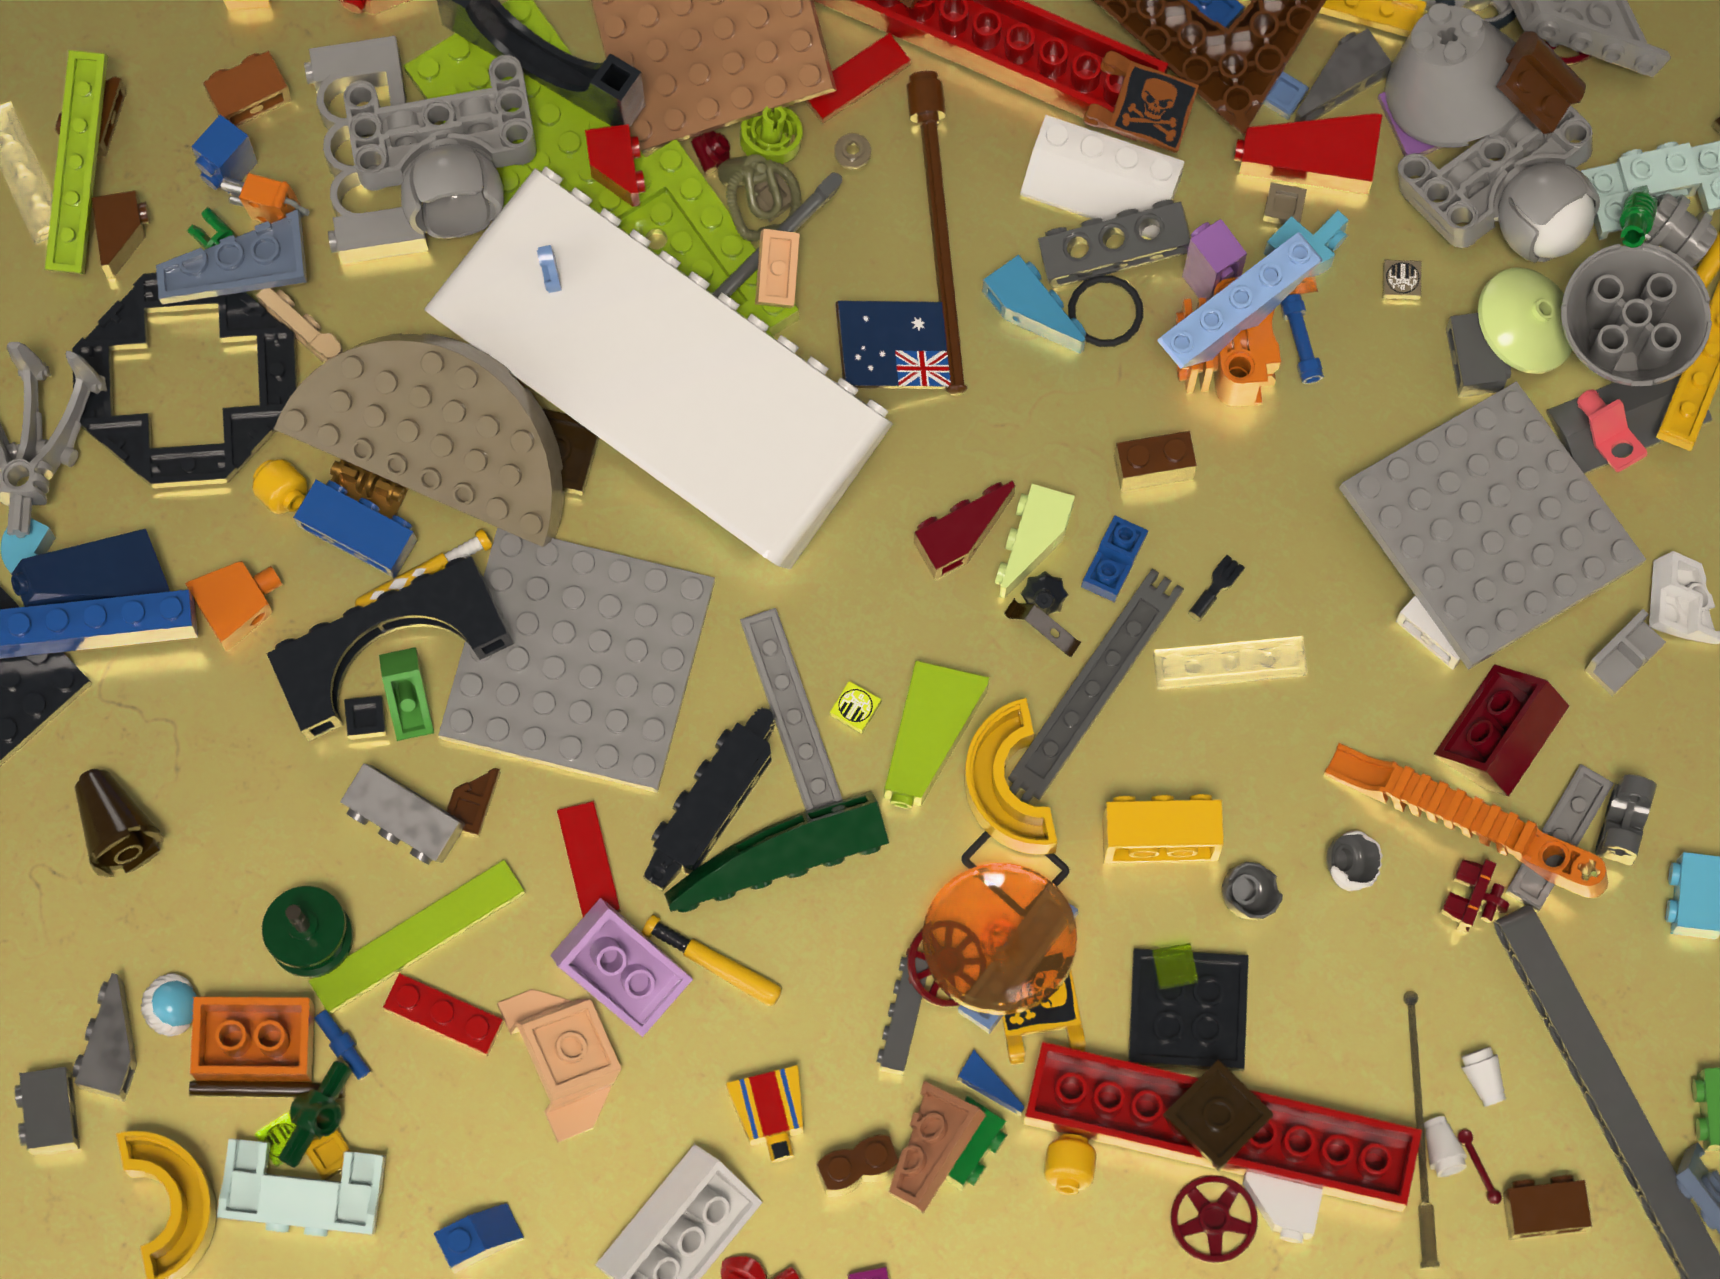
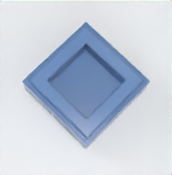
[1263,72,1309,120]

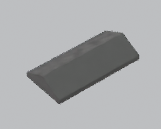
[1546,374,1712,474]

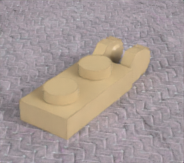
[256,288,343,363]

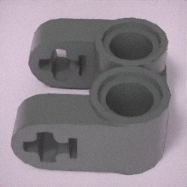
[1595,774,1657,866]

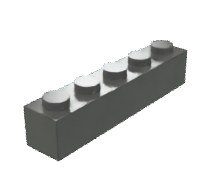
[876,955,930,1076]

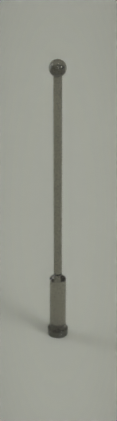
[1403,991,1440,1270]

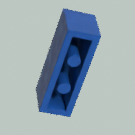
[293,480,417,578]

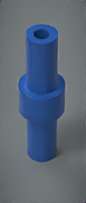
[314,1010,371,1080]

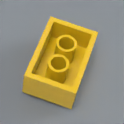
[1102,794,1224,863]

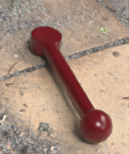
[1457,1130,1502,1205]

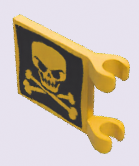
[1002,951,1086,1065]

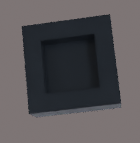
[344,695,387,740]

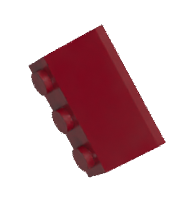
[1434,664,1569,797]

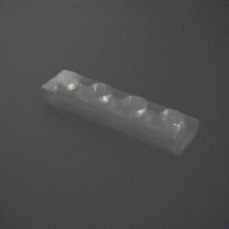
[0,102,53,245]
[1153,636,1308,690]

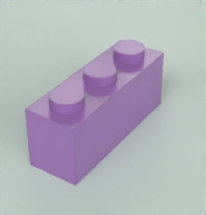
[1182,219,1247,301]

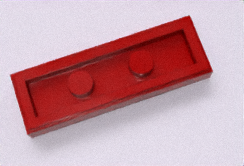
[805,33,911,124]
[557,801,621,917]

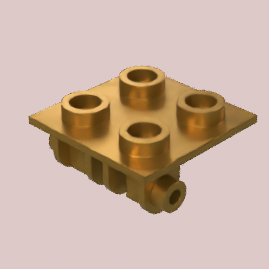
[330,459,409,519]

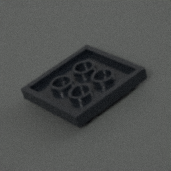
[1128,948,1249,1071]

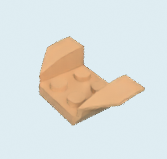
[497,989,622,1142]

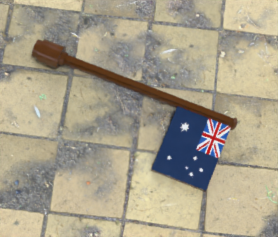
[835,71,967,396]

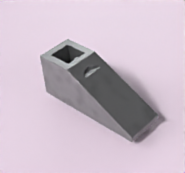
[73,973,137,1102]

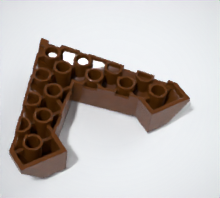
[1093,0,1326,136]

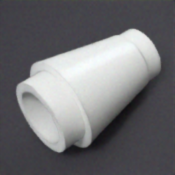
[1461,1047,1506,1107]
[1424,1116,1467,1177]

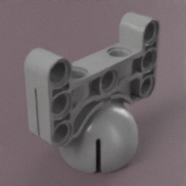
[344,55,536,238]

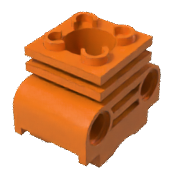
[1173,277,1281,407]

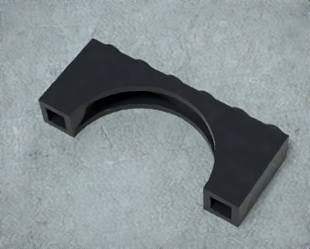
[437,0,645,128]

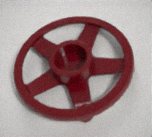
[1170,1176,1258,1264]

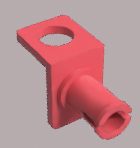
[1577,389,1647,472]

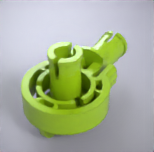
[739,106,803,164]

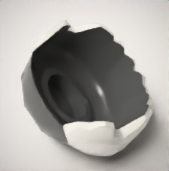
[1326,831,1383,891]

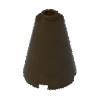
[75,769,164,877]

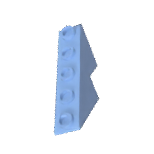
[1157,232,1323,369]

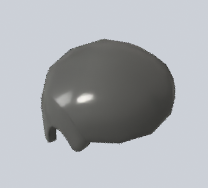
[1222,862,1283,920]

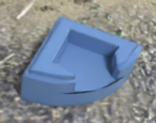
[537,245,562,293]

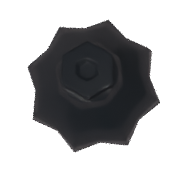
[1020,571,1068,615]

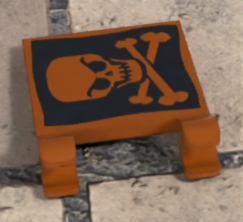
[1084,51,1199,153]

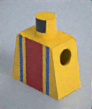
[726,1065,803,1162]

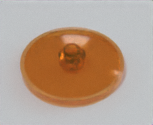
[923,863,1077,1015]

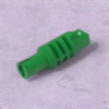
[1620,185,1658,248]

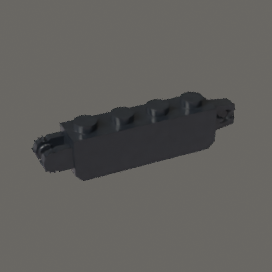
[643,707,776,891]

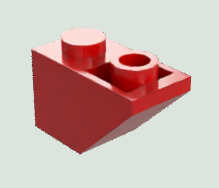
[585,124,646,207]

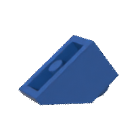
[434,1203,524,1274]

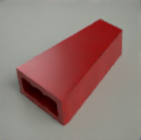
[1234,113,1382,195]

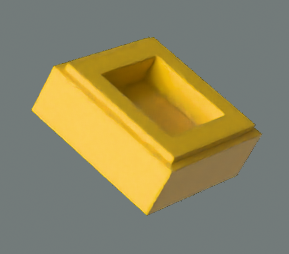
[305,1129,351,1180]

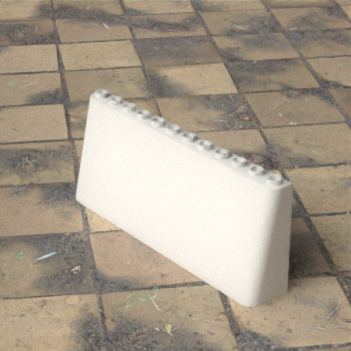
[424,166,893,569]

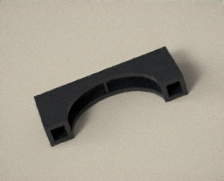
[267,556,514,742]

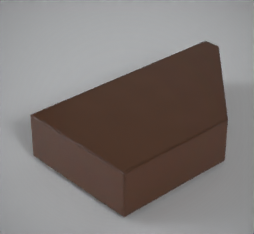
[446,768,501,837]

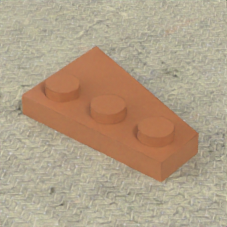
[889,1081,986,1213]

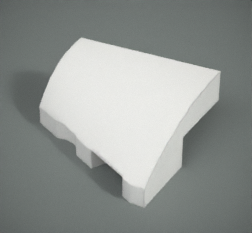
[1649,551,1720,644]

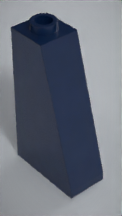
[11,529,170,607]

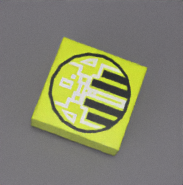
[830,681,881,734]

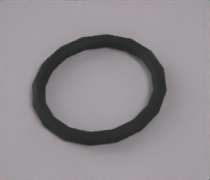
[1068,275,1143,347]

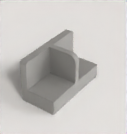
[1585,609,1666,696]

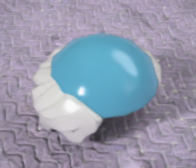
[141,973,197,1036]

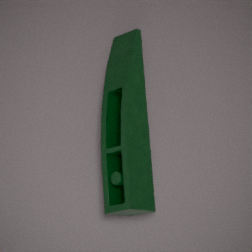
[664,791,889,912]

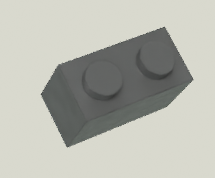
[1446,313,1511,397]
[15,1067,80,1155]

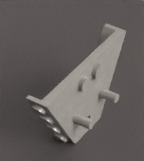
[1509,0,1671,77]

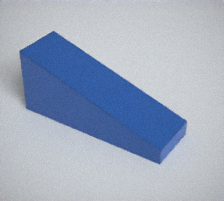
[958,1050,1025,1116]

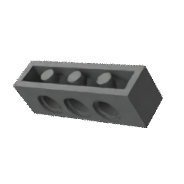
[1038,200,1191,288]

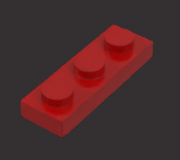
[383,973,504,1056]

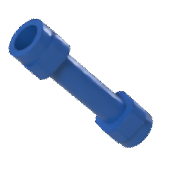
[1280,294,1324,384]

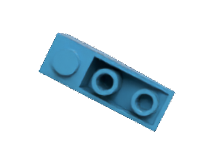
[982,255,1086,354]

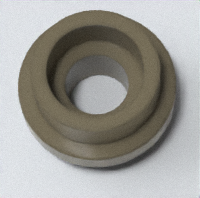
[835,133,871,169]

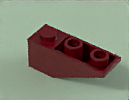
[914,481,1015,580]

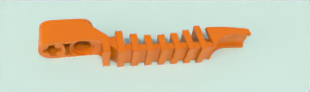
[1324,743,1608,898]

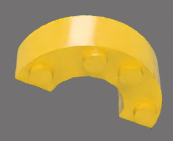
[965,698,1058,854]
[116,1131,217,1279]

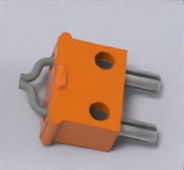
[221,173,309,224]

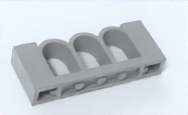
[304,36,429,264]

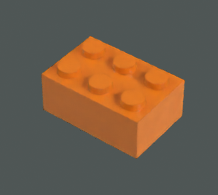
[190,997,315,1082]

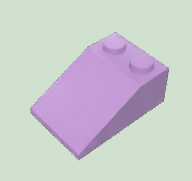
[551,898,693,1037]

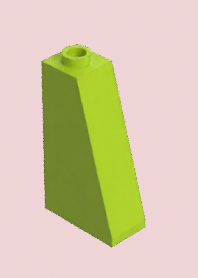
[884,661,989,809]

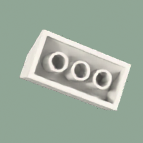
[1020,115,1184,239]
[596,1144,763,1279]

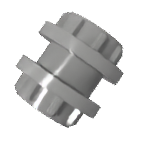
[1644,193,1718,268]

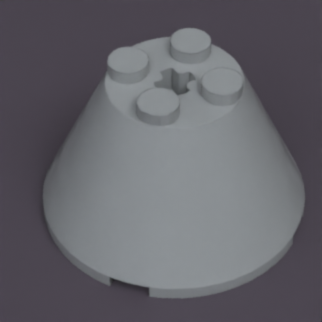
[1385,3,1521,148]
[1561,243,1712,386]

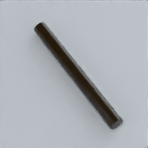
[189,1081,345,1099]

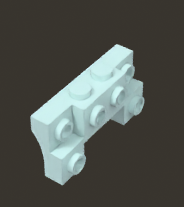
[1581,141,1720,240]
[217,1138,386,1237]

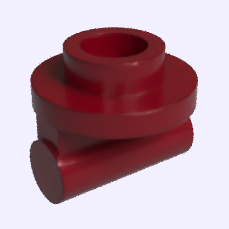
[691,131,730,175]

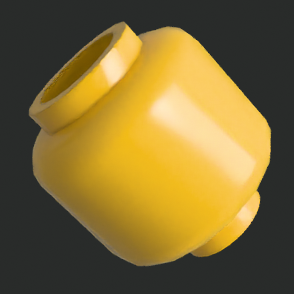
[252,459,308,514]
[1044,1134,1097,1195]

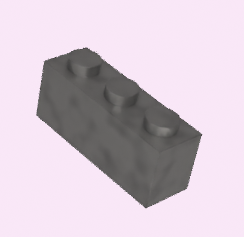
[340,763,465,865]

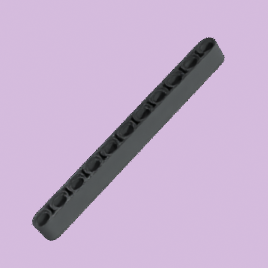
[1494,905,1720,1279]

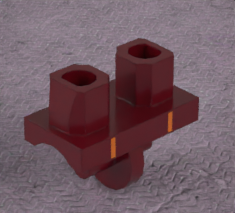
[1441,859,1510,933]

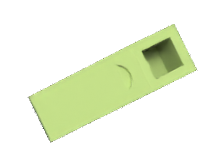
[995,484,1075,598]

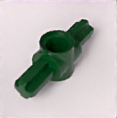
[279,1061,352,1168]

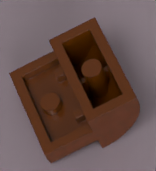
[1496,31,1586,134]

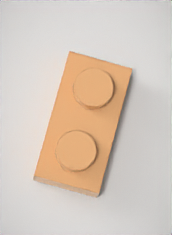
[755,229,800,308]

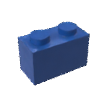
[191,114,258,194]

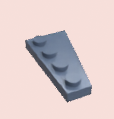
[156,209,307,305]

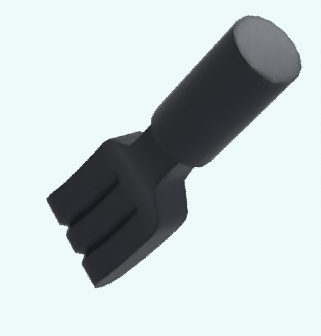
[1188,555,1245,621]

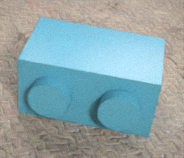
[1666,852,1720,940]

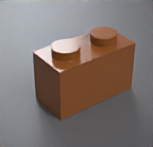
[203,51,292,127]

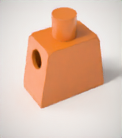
[185,561,283,651]

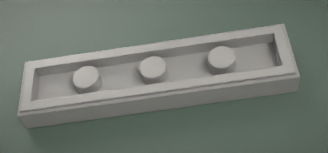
[1505,764,1614,912]

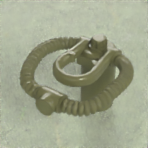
[718,154,802,242]

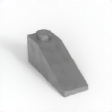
[1294,29,1392,122]

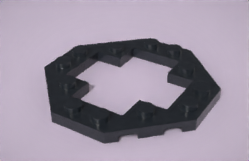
[72,273,298,488]

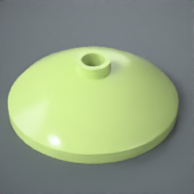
[1478,268,1572,374]

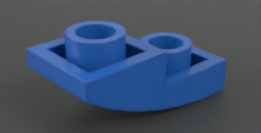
[1081,516,1148,602]

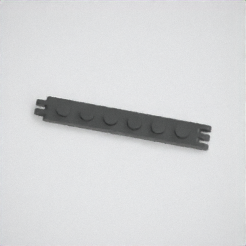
[1008,569,1184,804]

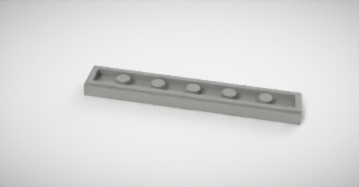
[740,608,843,811]

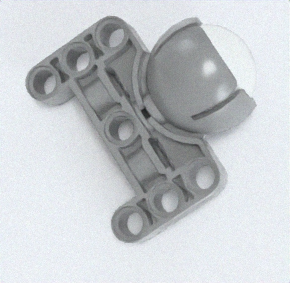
[1398,105,1600,263]

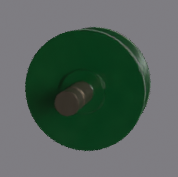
[262,886,353,978]

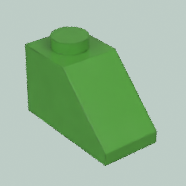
[379,647,434,741]

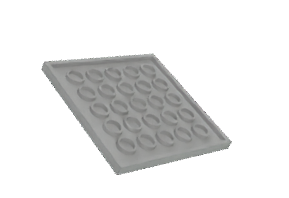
[1339,381,1646,670]
[438,527,715,793]

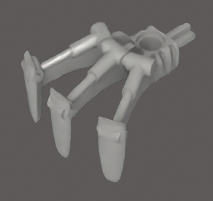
[0,342,107,538]

